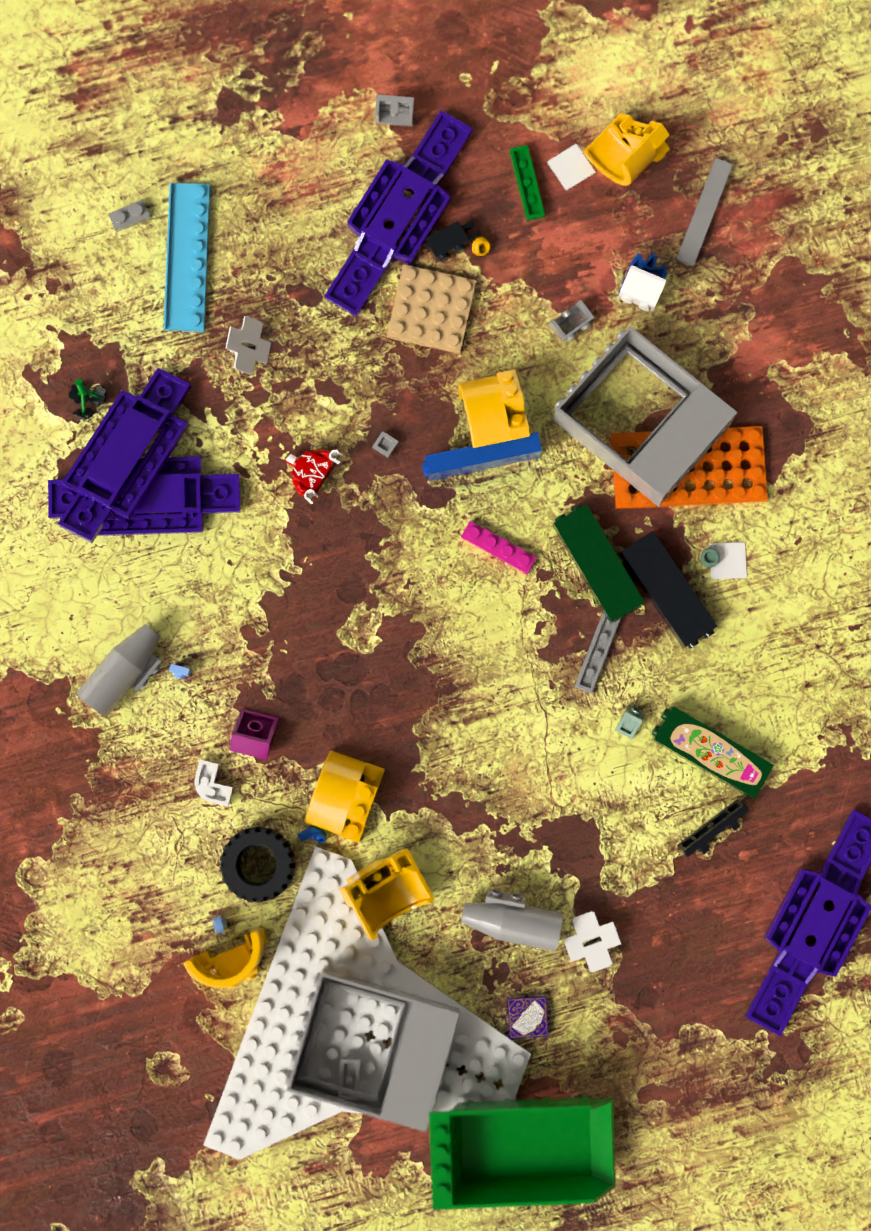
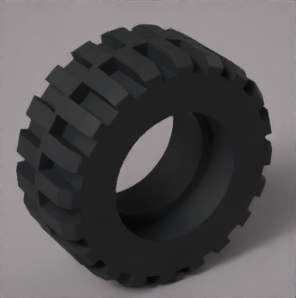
[220,827,296,903]

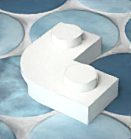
[194,760,234,806]

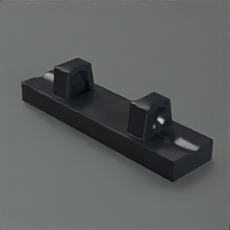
[677,799,749,857]

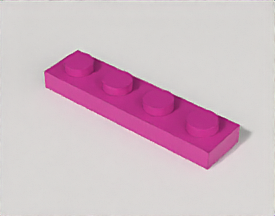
[461,521,537,574]

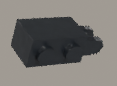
[425,221,481,263]

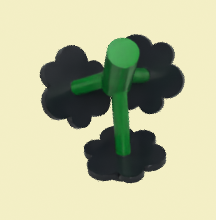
[68,379,107,420]

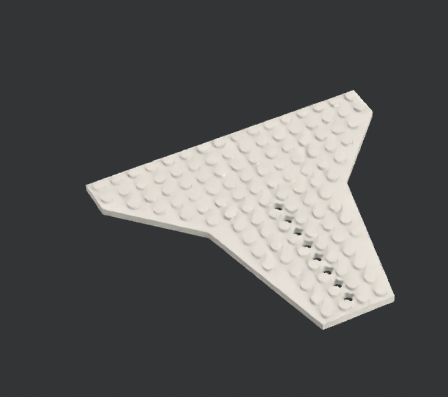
[203,846,531,1159]

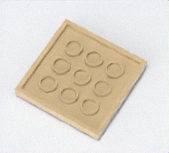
[387,264,476,354]

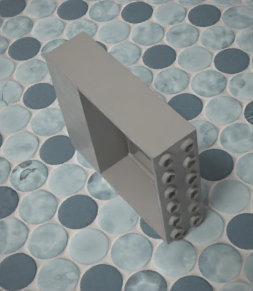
[553,326,737,507]
[284,969,460,1132]

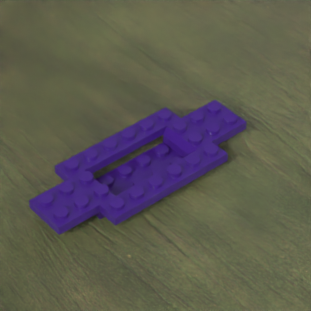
[57,368,191,543]
[48,456,241,536]

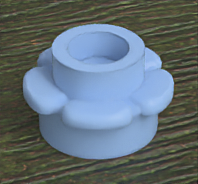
[213,915,227,934]

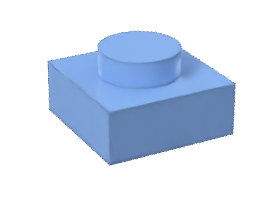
[169,664,192,679]

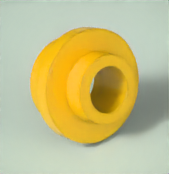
[472,237,490,256]

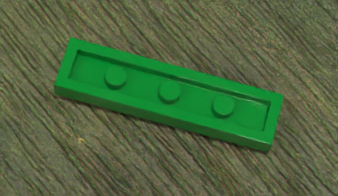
[509,145,545,222]

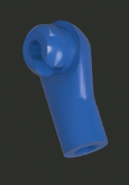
[297,827,327,844]

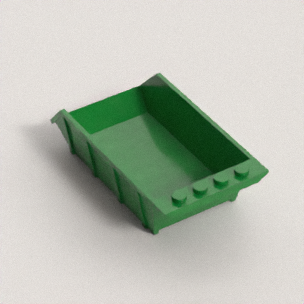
[429,1095,616,1210]

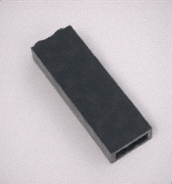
[619,531,717,649]

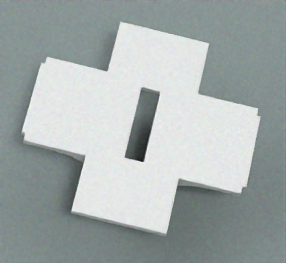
[225,316,271,375]
[563,911,621,972]

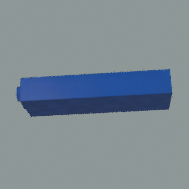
[422,432,542,481]

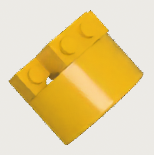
[583,113,670,186]
[458,369,530,448]
[305,751,385,843]
[339,848,435,940]
[184,927,269,989]

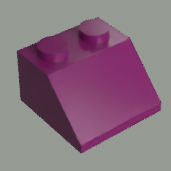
[229,709,279,760]

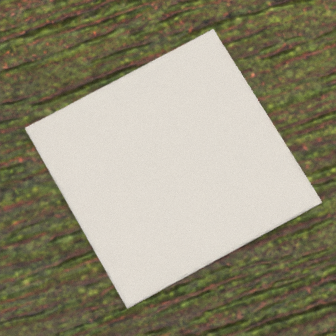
[547,144,595,190]
[709,542,747,579]

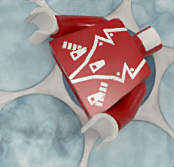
[286,450,343,504]

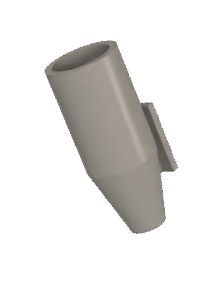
[76,624,161,717]
[461,889,563,952]

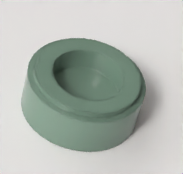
[700,548,720,568]

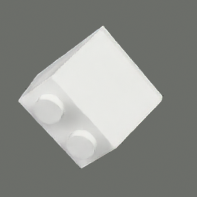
[618,265,667,311]

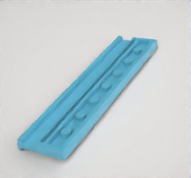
[164,182,210,332]

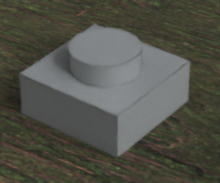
[372,431,399,458]

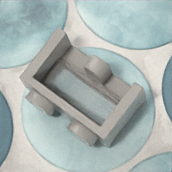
[375,94,414,126]
[548,300,594,342]

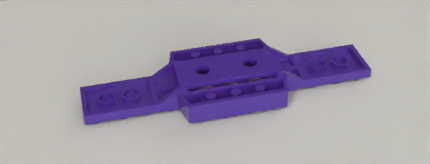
[324,110,473,317]
[745,810,871,1037]

